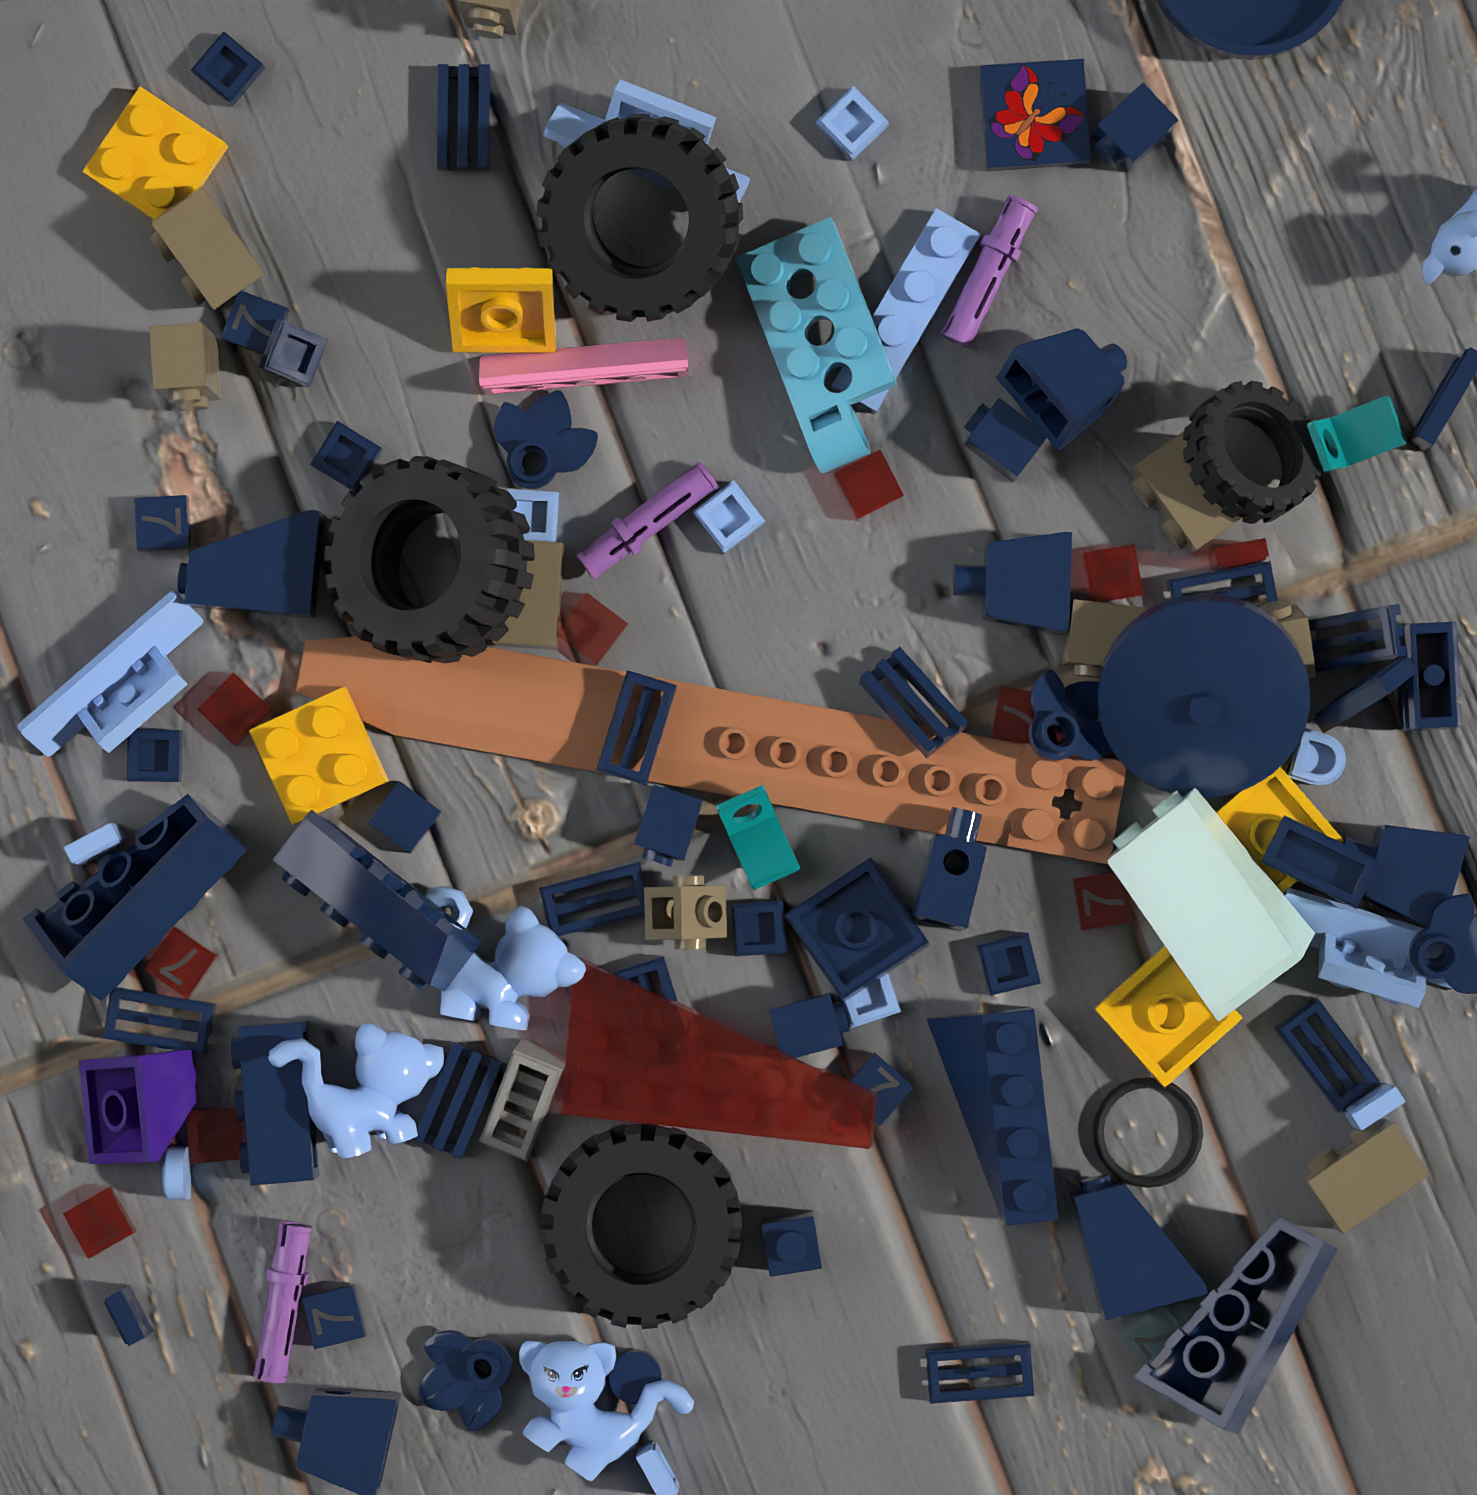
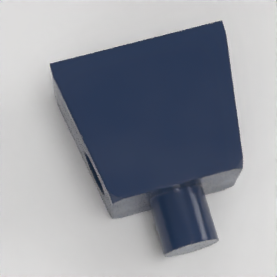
[996,328,1127,451]
[953,532,1072,635]
[911,807,987,931]
[1342,825,1470,929]
[272,1388,402,1495]

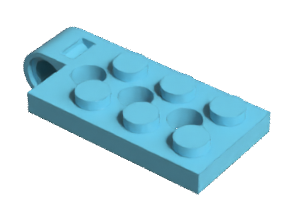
[736,217,898,474]

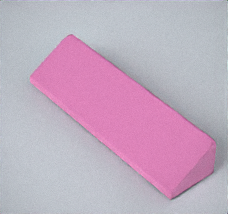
[479,338,689,395]

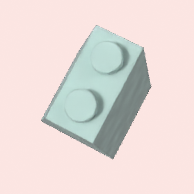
[1107,788,1315,1021]

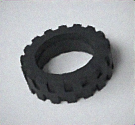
[1183,381,1322,524]

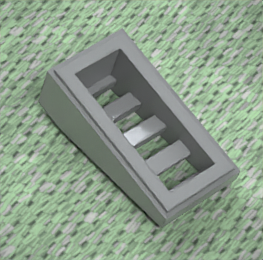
[479,1039,568,1161]

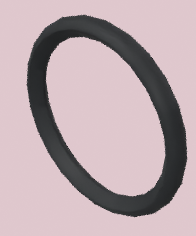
[1093,1077,1203,1188]

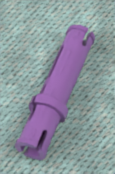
[940,194,1038,349]
[575,461,719,581]
[253,1221,313,1383]

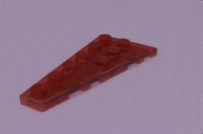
[562,957,877,1149]

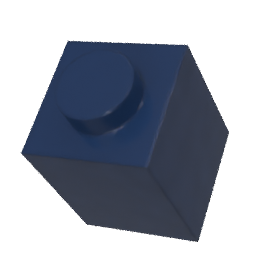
[1092,83,1179,173]
[964,398,1047,482]
[634,784,704,867]
[768,993,850,1061]
[761,1210,822,1277]

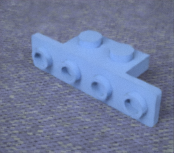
[543,79,750,203]
[17,591,203,757]
[1283,888,1453,1008]

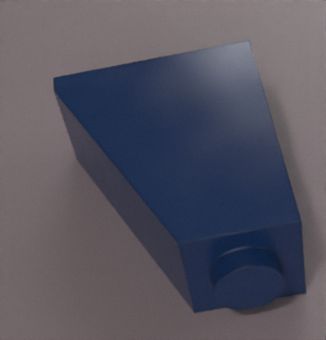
[177,510,325,619]
[1069,1174,1208,1320]

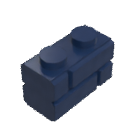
[1395,622,1462,732]

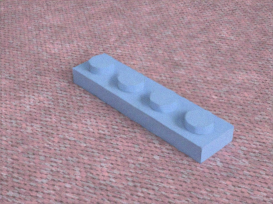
[831,208,981,414]

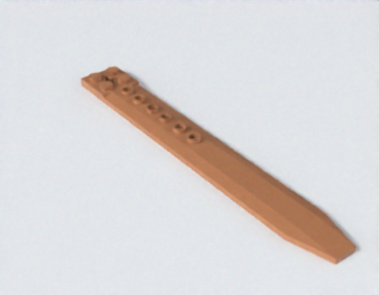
[296,637,1127,865]

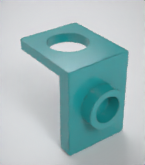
[1307,396,1407,472]
[716,785,800,890]

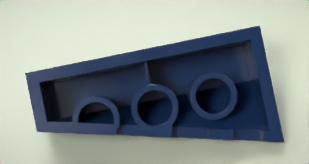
[22,794,247,1001]
[273,810,483,991]
[926,1007,1059,1226]
[1134,1217,1338,1434]

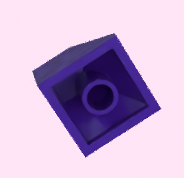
[79,1049,197,1164]

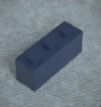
[231,1020,320,1186]

